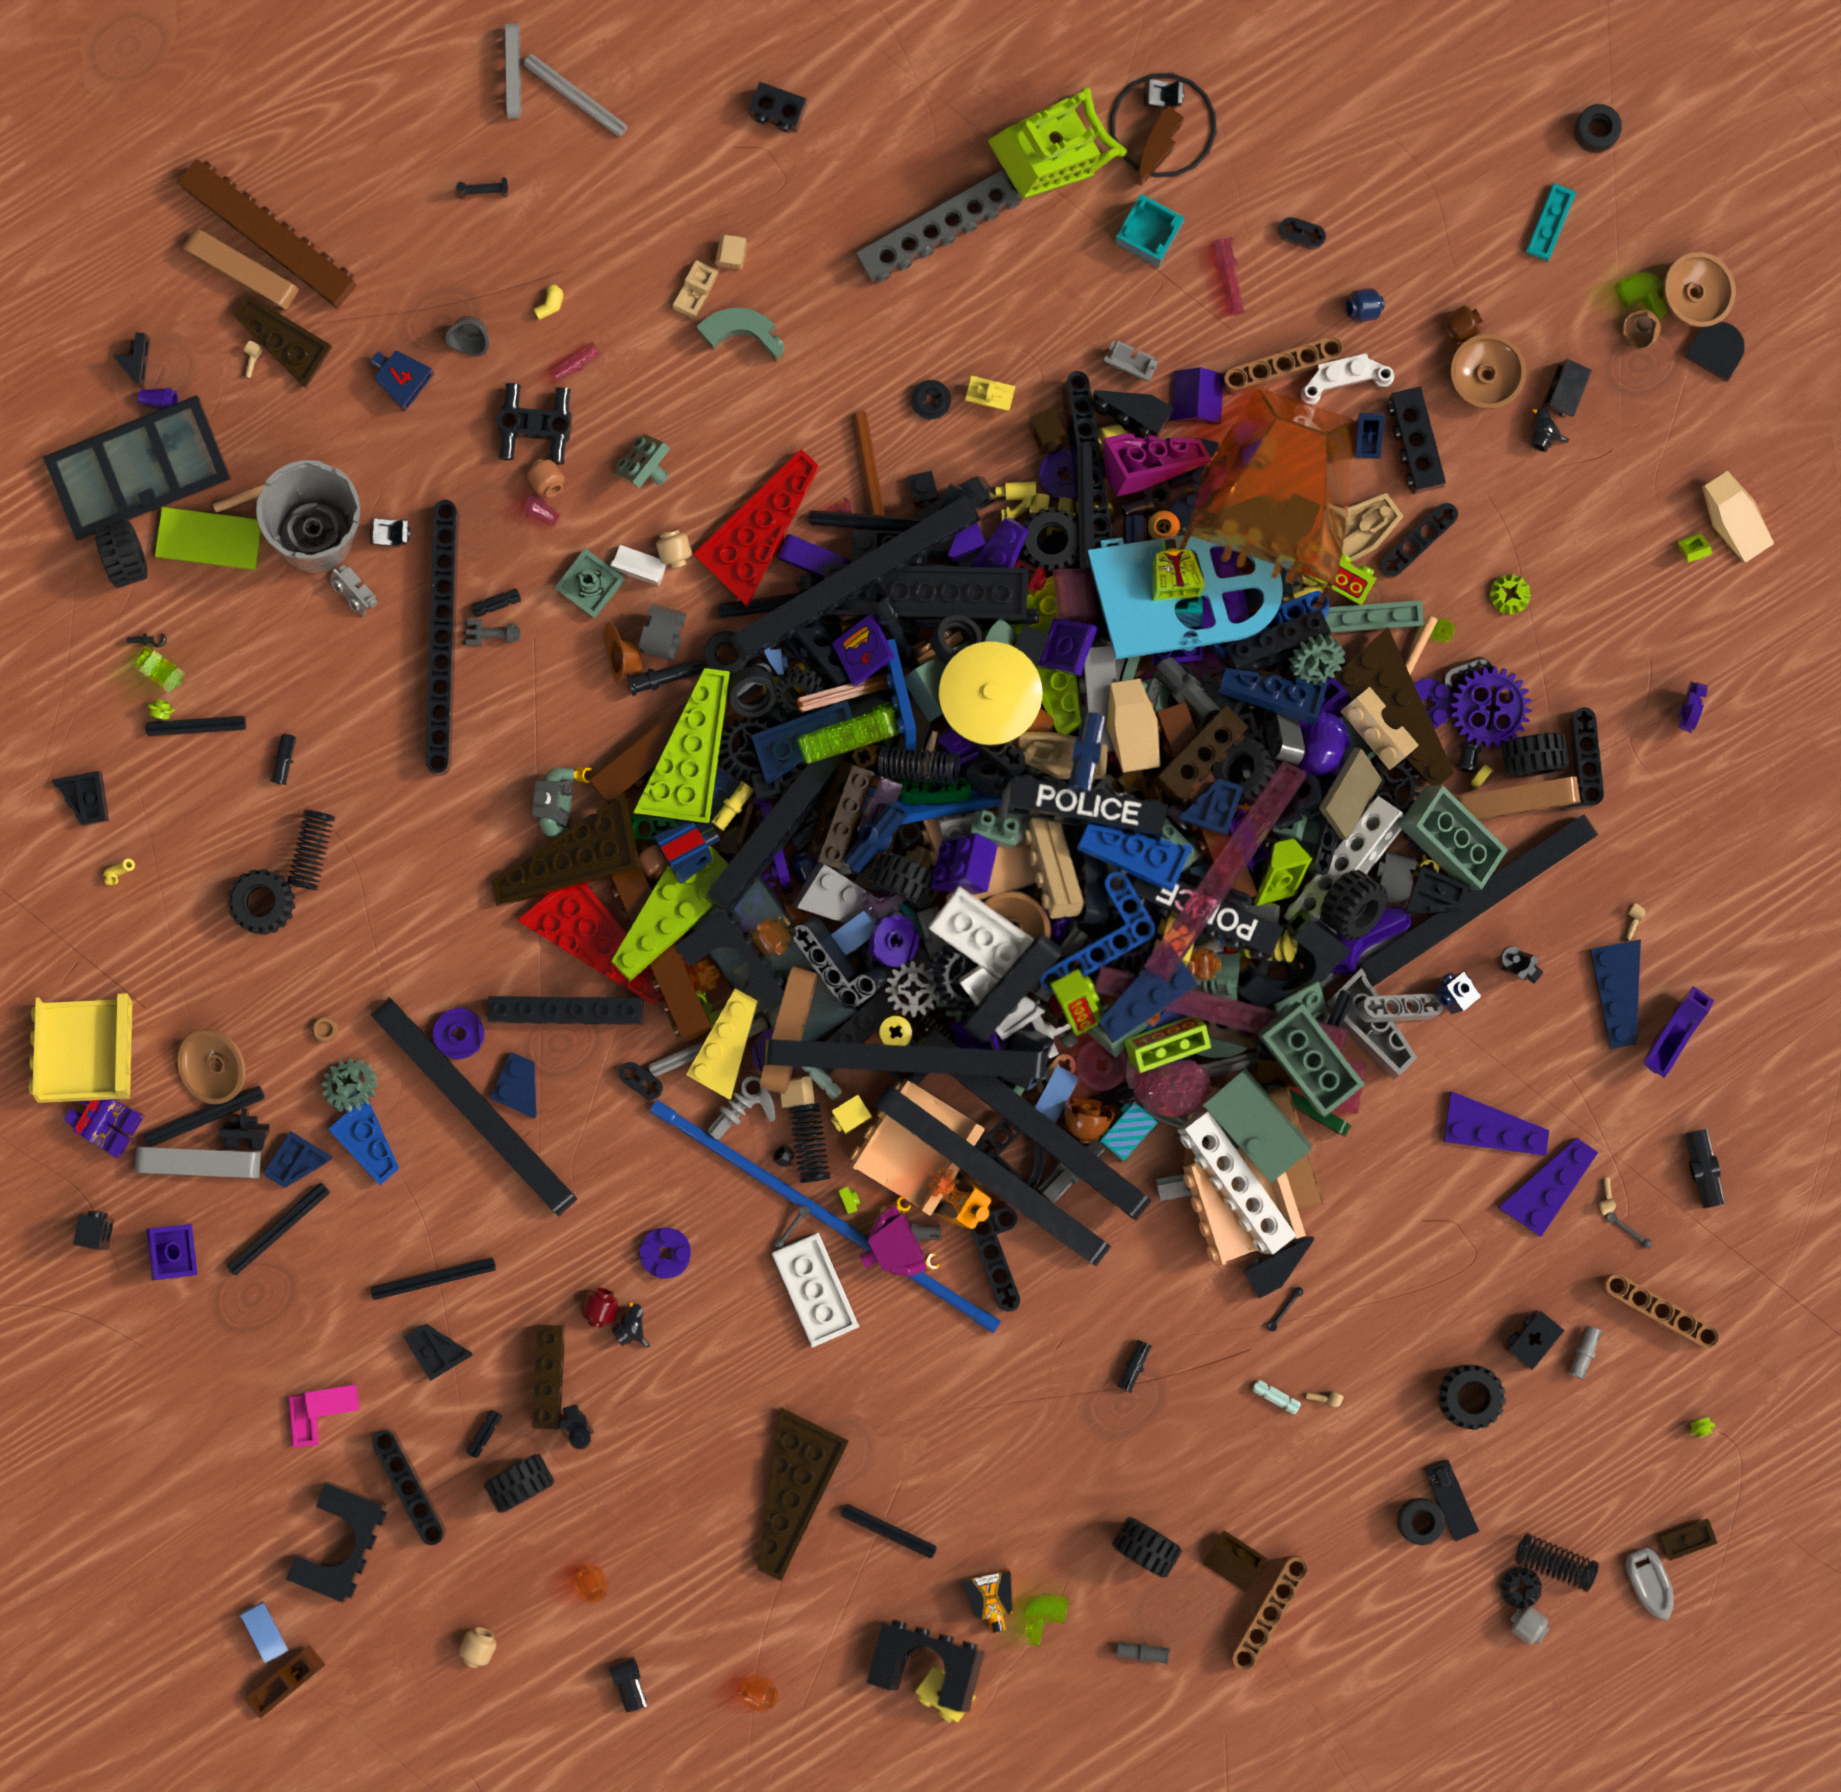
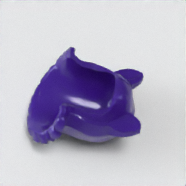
[1297,711,1351,778]

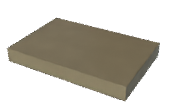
[1319,747,1382,840]

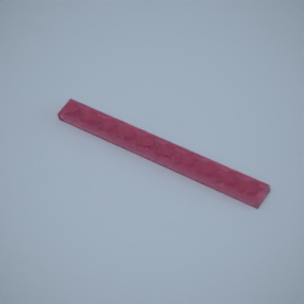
[1144,761,1307,982]
[1094,966,1349,1054]

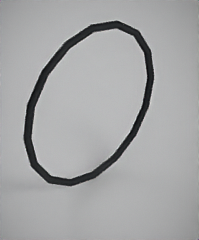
[1110,73,1217,177]

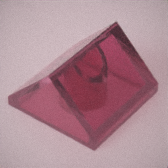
[1053,568,1098,625]

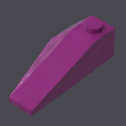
[1103,433,1211,496]

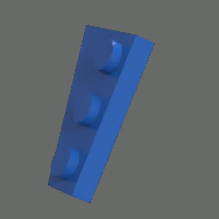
[328,1099,399,1186]

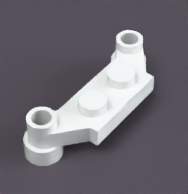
[1300,353,1394,406]

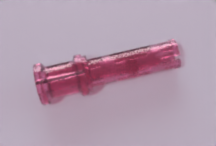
[1211,238,1245,316]

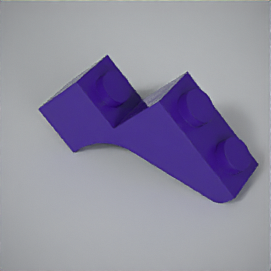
[1330,906,1411,974]
[1643,986,1714,1078]

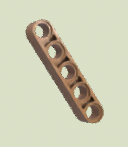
[182,227,300,311]
[1223,336,1343,395]
[1455,777,1581,821]
[760,966,818,1094]
[1266,1086,1323,1211]
[1602,1274,1720,1348]
[1231,1556,1308,1671]

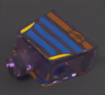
[857,776,903,832]

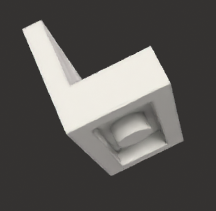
[610,545,667,586]

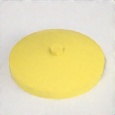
[939,641,1042,745]

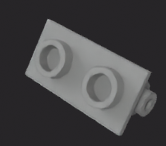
[1104,340,1159,382]
[329,565,378,617]
[938,809,989,841]

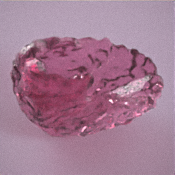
[1133,1060,1212,1116]

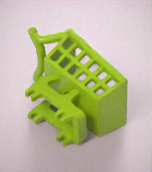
[988,87,1127,200]

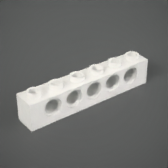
[1284,796,1404,926]
[1177,1111,1296,1254]

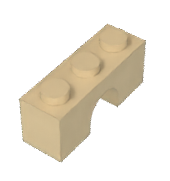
[1340,687,1419,770]

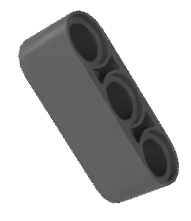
[1263,709,1305,765]

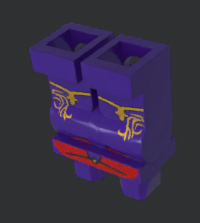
[64,1099,145,1158]

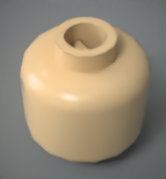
[656,529,692,568]
[459,1627,497,1668]

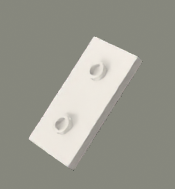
[928,886,1034,979]
[772,1233,859,1348]

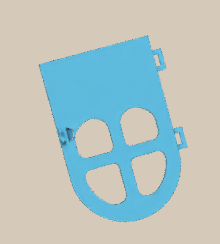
[1088,525,1283,659]

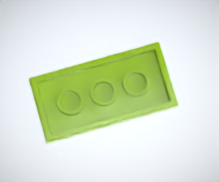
[155,507,262,571]

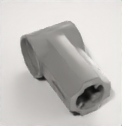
[1156,1174,1192,1201]

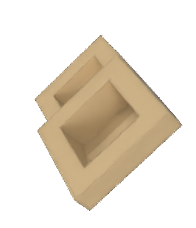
[673,260,719,320]

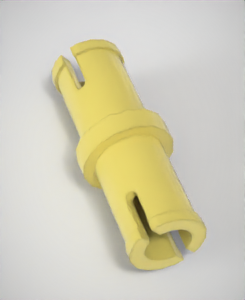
[711,781,754,831]

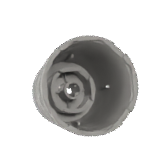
[256,460,360,573]

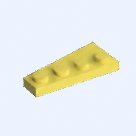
[686,989,758,1100]

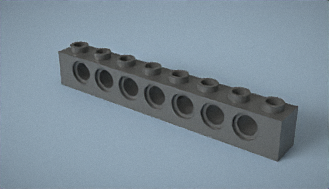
[856,169,1034,284]

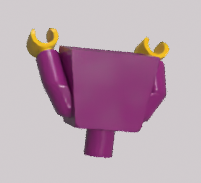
[860,1196,939,1277]

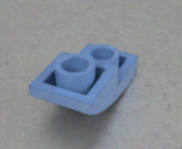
[764,645,788,678]
[831,910,875,955]
[1035,1066,1080,1123]
[240,1601,288,1663]

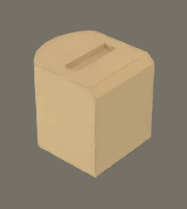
[715,235,747,270]
[781,1077,814,1108]

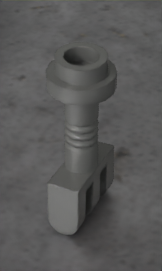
[464,619,521,646]

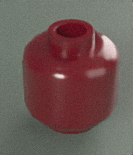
[582,1287,618,1328]

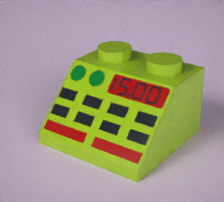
[1253,838,1312,906]

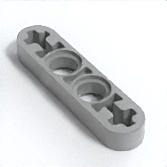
[505,23,521,119]
[1357,994,1444,1023]

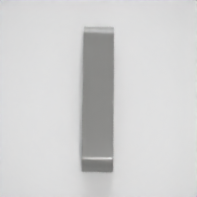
[134,1147,261,1178]

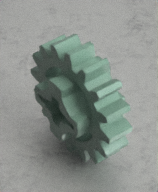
[1290,634,1345,685]
[321,1058,378,1113]

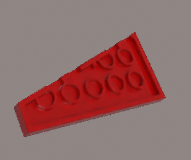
[694,449,820,607]
[517,884,664,1005]

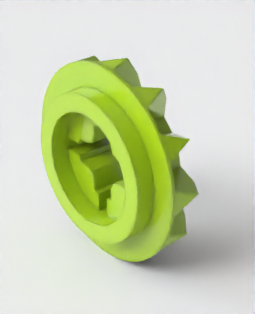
[1490,574,1531,614]

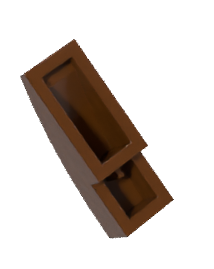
[1137,105,1184,186]
[244,1645,325,1719]

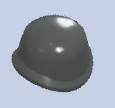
[445,316,489,357]

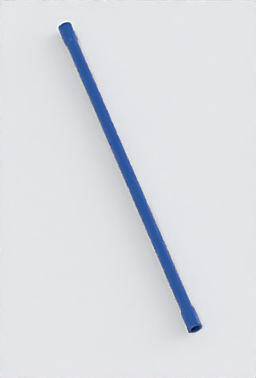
[649,1099,1001,1334]

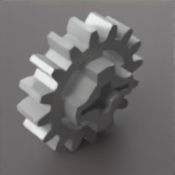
[885,961,939,1018]

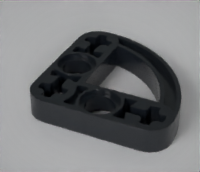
[975,1118,1046,1190]

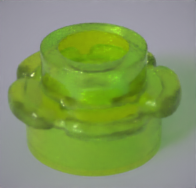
[1432,618,1456,643]

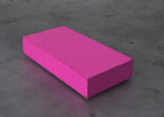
[304,1384,359,1419]
[289,1394,319,1447]

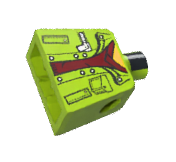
[1152,539,1205,601]

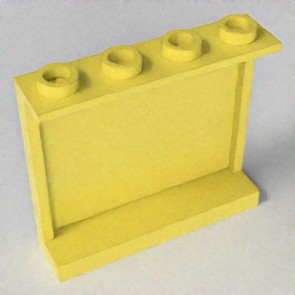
[29,993,133,1103]

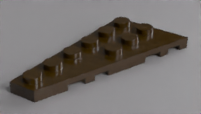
[1334,627,1454,786]
[492,794,641,907]
[758,1407,849,1581]

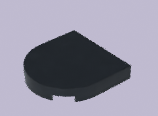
[1684,322,1745,382]

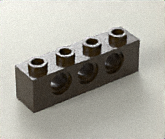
[1151,705,1248,802]
[806,760,875,869]
[532,1324,566,1429]

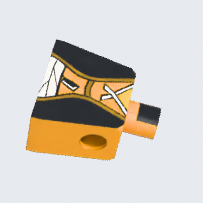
[933,1171,991,1229]
[962,1569,1013,1633]

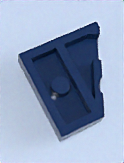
[1179,779,1243,836]
[490,1052,537,1118]
[263,1131,333,1188]

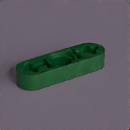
[897,777,972,804]

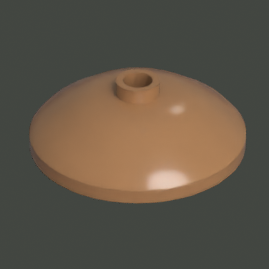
[1663,252,1736,328]
[1450,334,1527,409]
[984,891,1050,939]
[177,1029,246,1104]

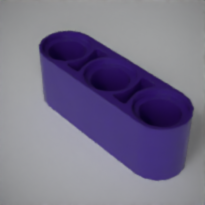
[776,534,851,579]

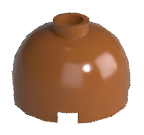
[1063,1098,1116,1144]

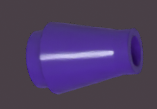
[138,388,178,410]

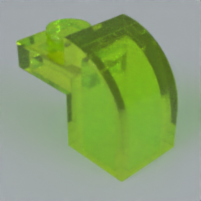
[1614,272,1668,321]
[132,645,185,693]
[1023,1593,1069,1646]

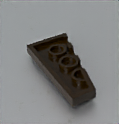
[233,294,333,389]

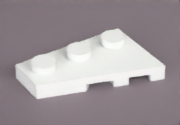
[959,965,1045,1040]

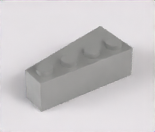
[1079,645,1117,751]
[791,862,908,939]
[1326,968,1417,1080]

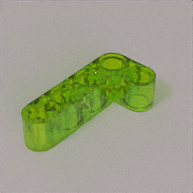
[797,702,899,763]

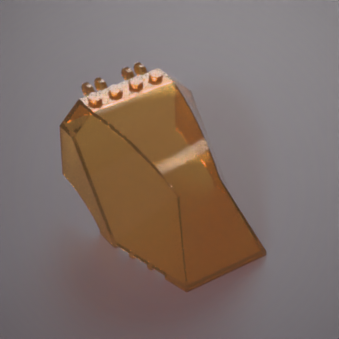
[1178,387,1353,603]

